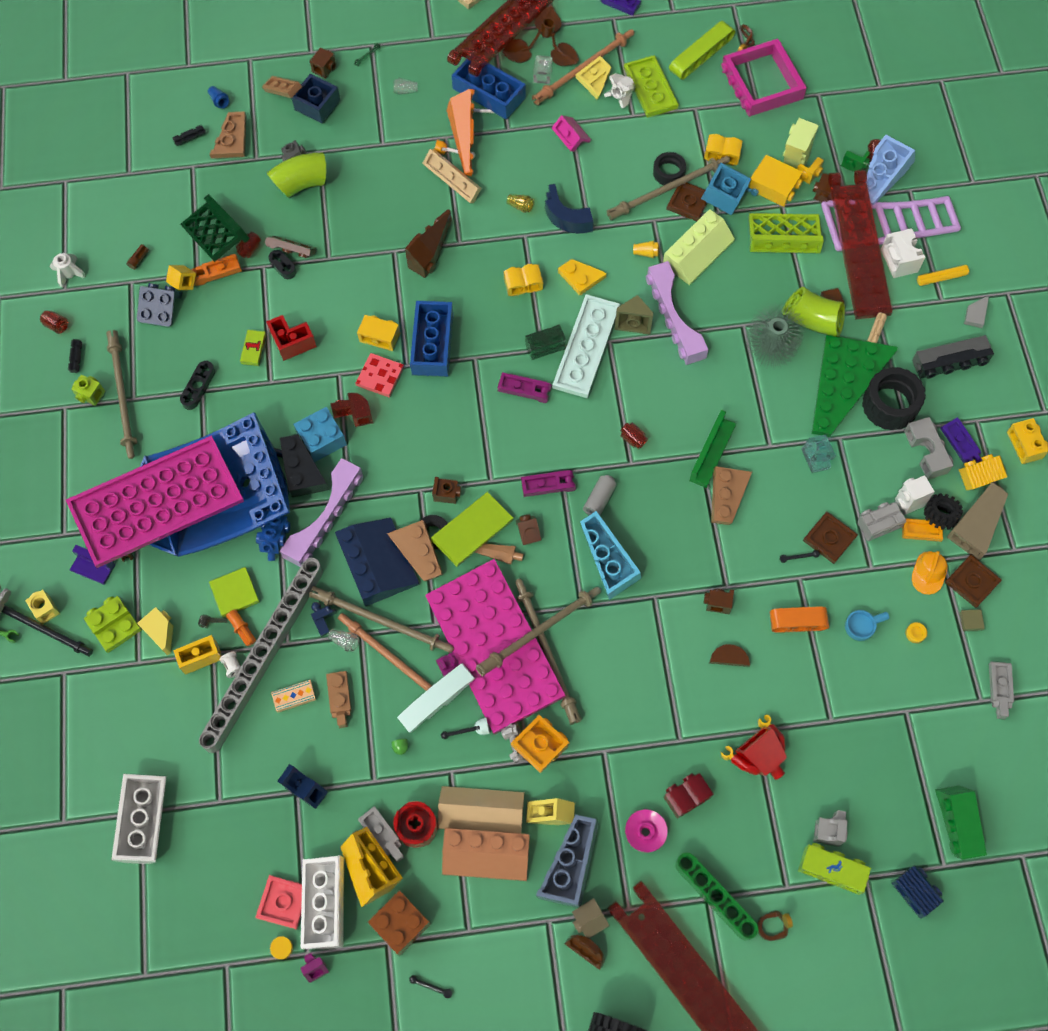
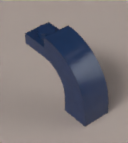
[545,184,593,234]

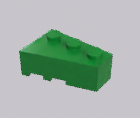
[935,785,987,860]

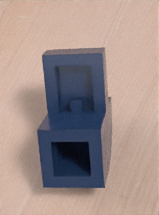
[277,764,328,809]

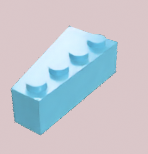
[580,511,641,600]

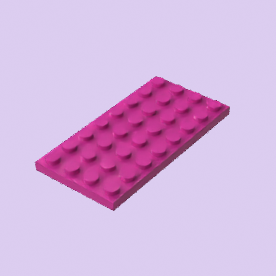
[66,436,244,568]
[425,559,566,735]

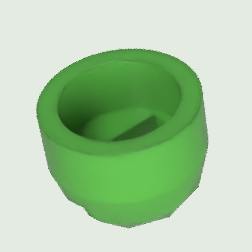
[391,739,408,755]

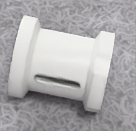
[219,651,241,678]

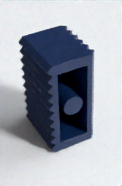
[892,865,944,919]

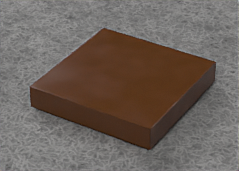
[666,183,708,221]
[803,512,858,564]
[945,554,1002,608]

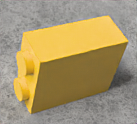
[748,155,803,207]

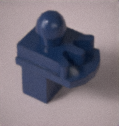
[311,602,337,637]

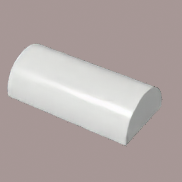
[111,774,166,864]
[301,856,344,949]

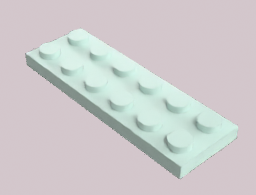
[553,294,620,398]

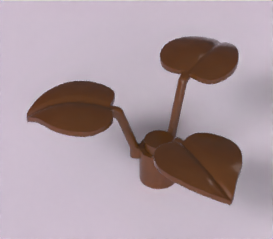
[502,5,579,66]

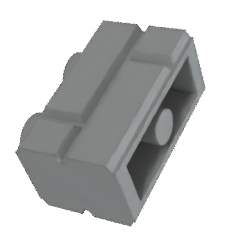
[857,502,906,542]

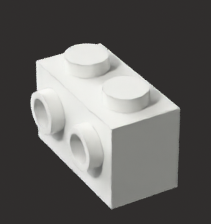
[895,475,935,515]

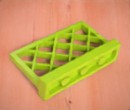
[748,213,824,253]

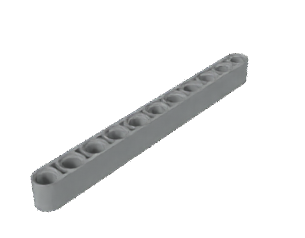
[199,558,323,753]

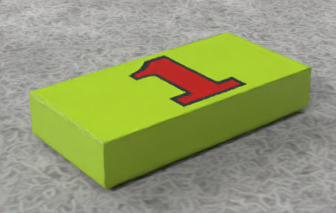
[240,330,266,366]

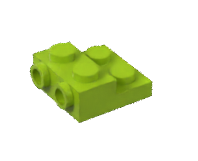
[83,596,142,653]

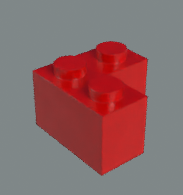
[266,315,317,361]

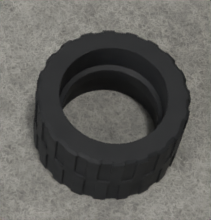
[862,367,926,430]

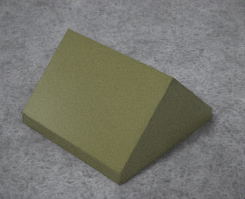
[615,295,653,335]

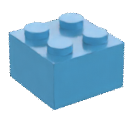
[701,163,751,215]
[293,407,347,462]

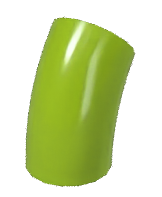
[267,152,326,198]
[782,287,845,337]

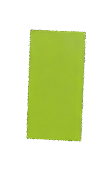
[624,55,679,118]
[431,492,513,567]

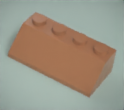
[442,828,530,881]

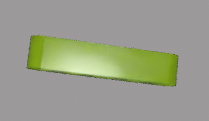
[669,21,735,80]

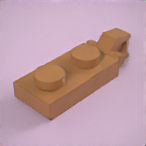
[326,671,352,728]

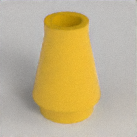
[633,240,659,258]

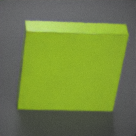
[209,567,260,618]

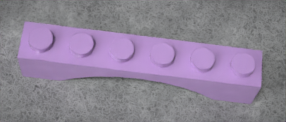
[646,261,708,365]
[280,458,363,567]

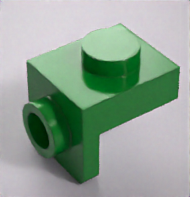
[841,150,870,174]

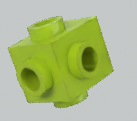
[71,375,105,406]

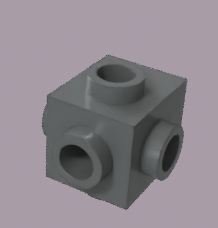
[281,140,307,161]

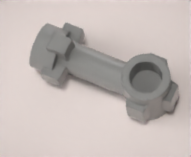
[501,723,526,763]

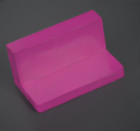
[552,115,591,152]

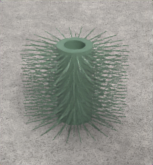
[744,303,806,367]

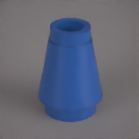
[208,86,229,109]

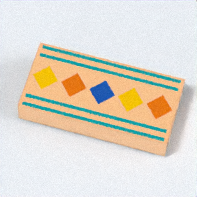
[271,680,316,713]

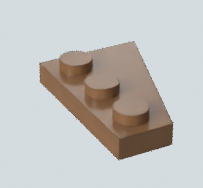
[711,466,752,525]

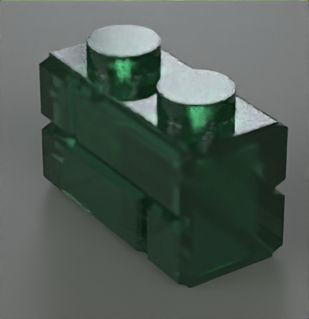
[525,325,566,360]

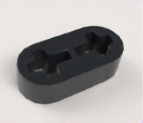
[268,250,296,279]

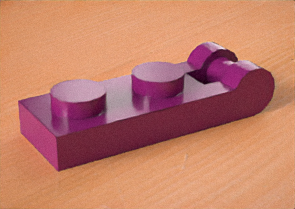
[497,372,552,403]
[521,470,576,497]

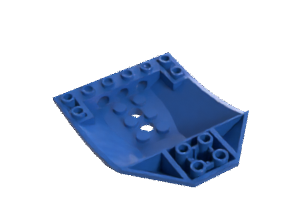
[140,412,290,557]

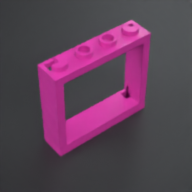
[721,39,806,117]

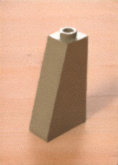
[947,482,1008,560]

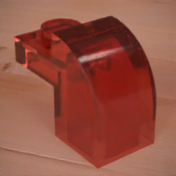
[330,393,373,427]

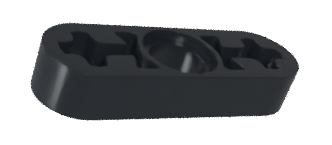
[180,361,215,410]

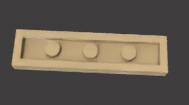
[422,149,482,203]

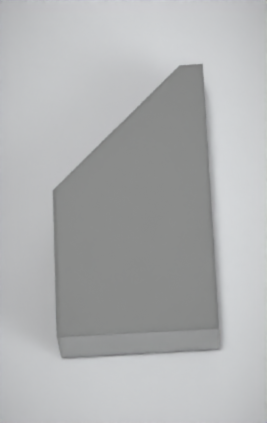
[964,297,989,328]

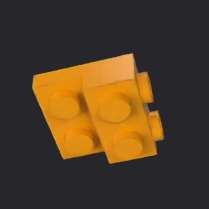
[511,715,569,773]

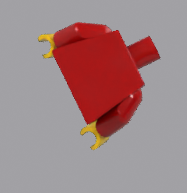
[721,715,787,780]

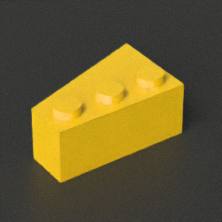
[340,827,403,907]

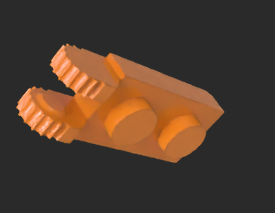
[191,254,242,286]

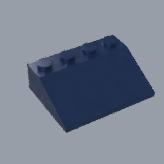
[335,518,420,607]

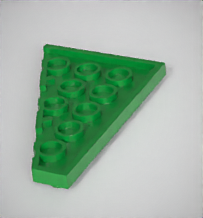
[811,335,898,437]

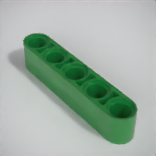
[675,852,759,941]

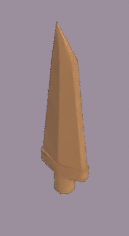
[475,544,524,565]

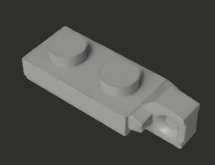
[989,662,1014,719]
[358,806,404,863]

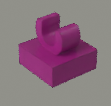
[436,652,459,677]
[300,952,329,983]

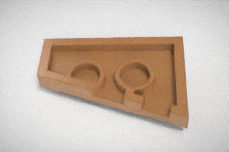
[210,111,246,158]
[387,520,443,582]

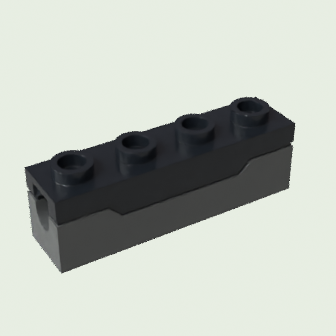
[912,335,994,379]

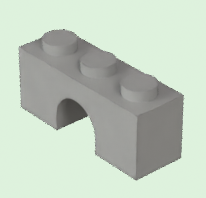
[904,417,953,480]

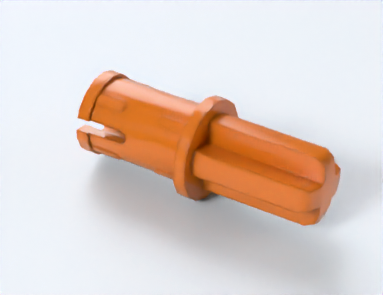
[226,609,256,646]

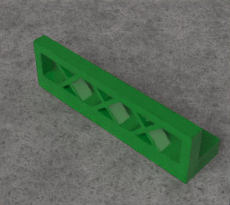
[689,410,736,488]

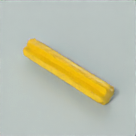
[917,265,969,286]

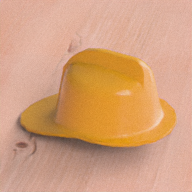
[912,551,948,595]

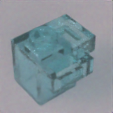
[801,434,836,473]

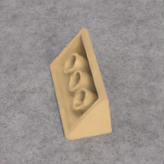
[438,786,524,834]

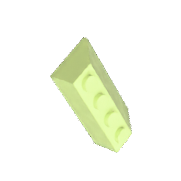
[663,209,735,285]

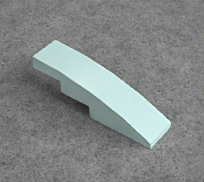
[397,663,475,733]

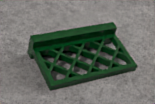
[180,194,250,262]

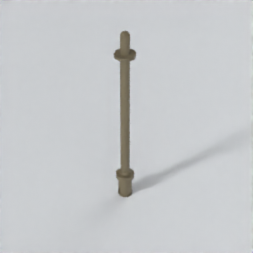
[606,156,730,220]
[106,330,138,459]
[515,579,582,725]
[309,586,454,653]
[476,587,601,676]

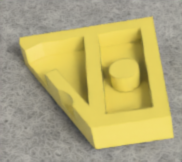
[575,56,611,99]

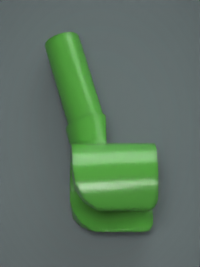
[0,630,19,644]

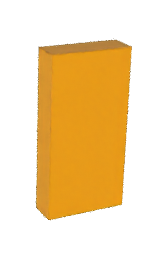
[902,518,943,542]

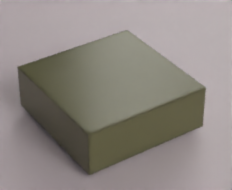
[959,610,985,631]

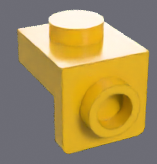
[797,157,824,184]

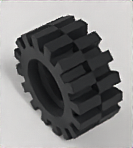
[924,493,963,530]

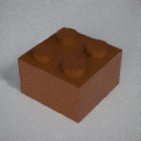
[368,890,431,956]

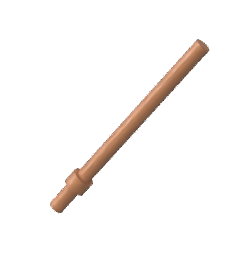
[338,613,432,691]

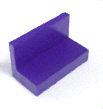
[70,545,115,585]

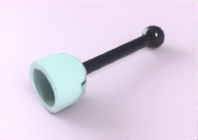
[441,718,490,739]

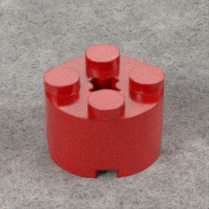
[393,801,438,848]

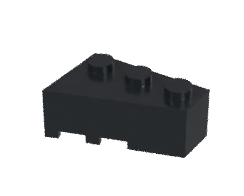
[279,434,329,498]

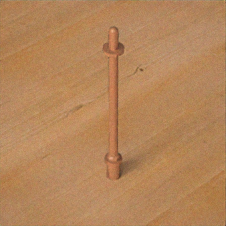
[532,29,634,105]

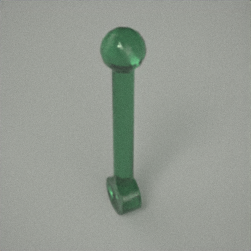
[354,43,380,67]

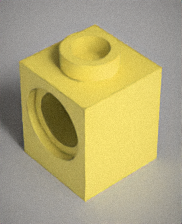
[25,589,60,624]

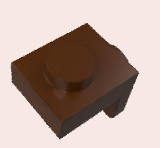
[516,514,542,545]

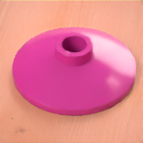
[625,809,667,853]

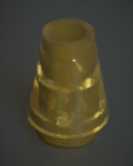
[507,194,534,213]

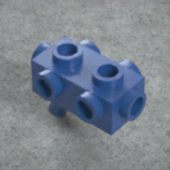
[256,516,291,561]

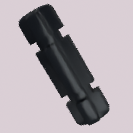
[173,125,206,146]
[68,339,82,373]

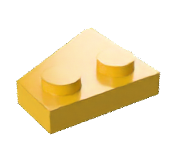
[558,259,606,296]

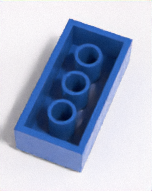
[452,53,526,120]
[410,301,453,377]

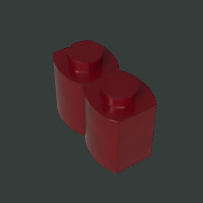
[664,773,714,819]

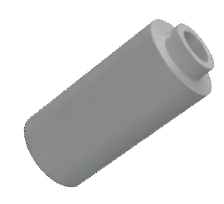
[583,475,617,516]

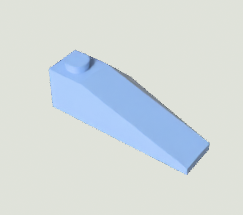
[859,135,915,205]

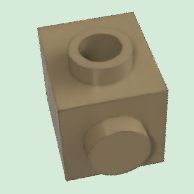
[572,898,610,939]

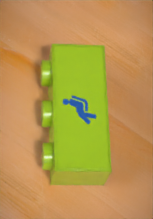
[798,843,871,895]

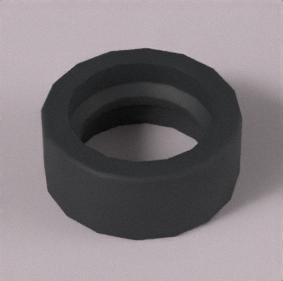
[653,152,686,185]

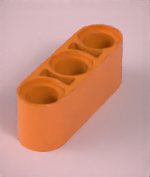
[770,607,829,633]

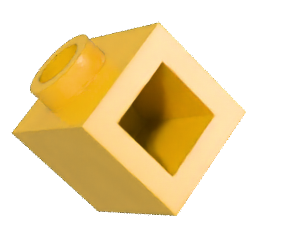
[166,265,196,290]

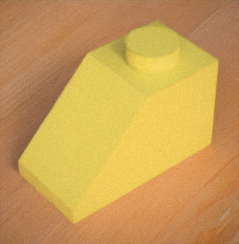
[137,607,173,656]
[526,798,575,825]

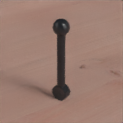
[779,550,820,563]
[409,975,452,998]

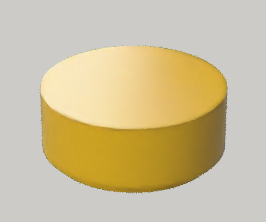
[905,622,927,643]
[270,936,293,960]

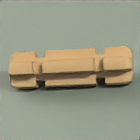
[867,312,887,343]

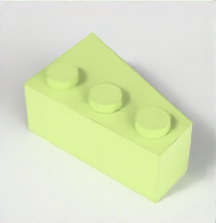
[783,118,819,169]

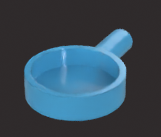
[845,610,890,641]

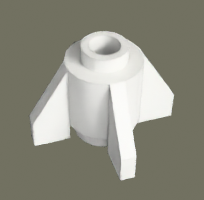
[604,73,635,108]
[50,253,86,287]

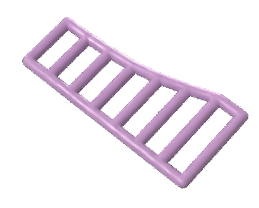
[821,196,961,252]

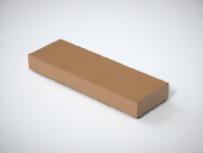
[262,76,302,98]

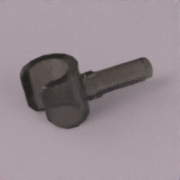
[198,615,227,628]

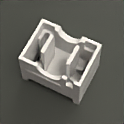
[881,228,925,278]

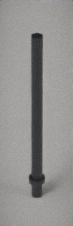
[1,605,93,657]

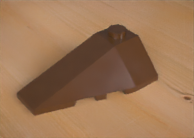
[405,209,452,278]

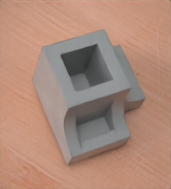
[813,810,848,847]

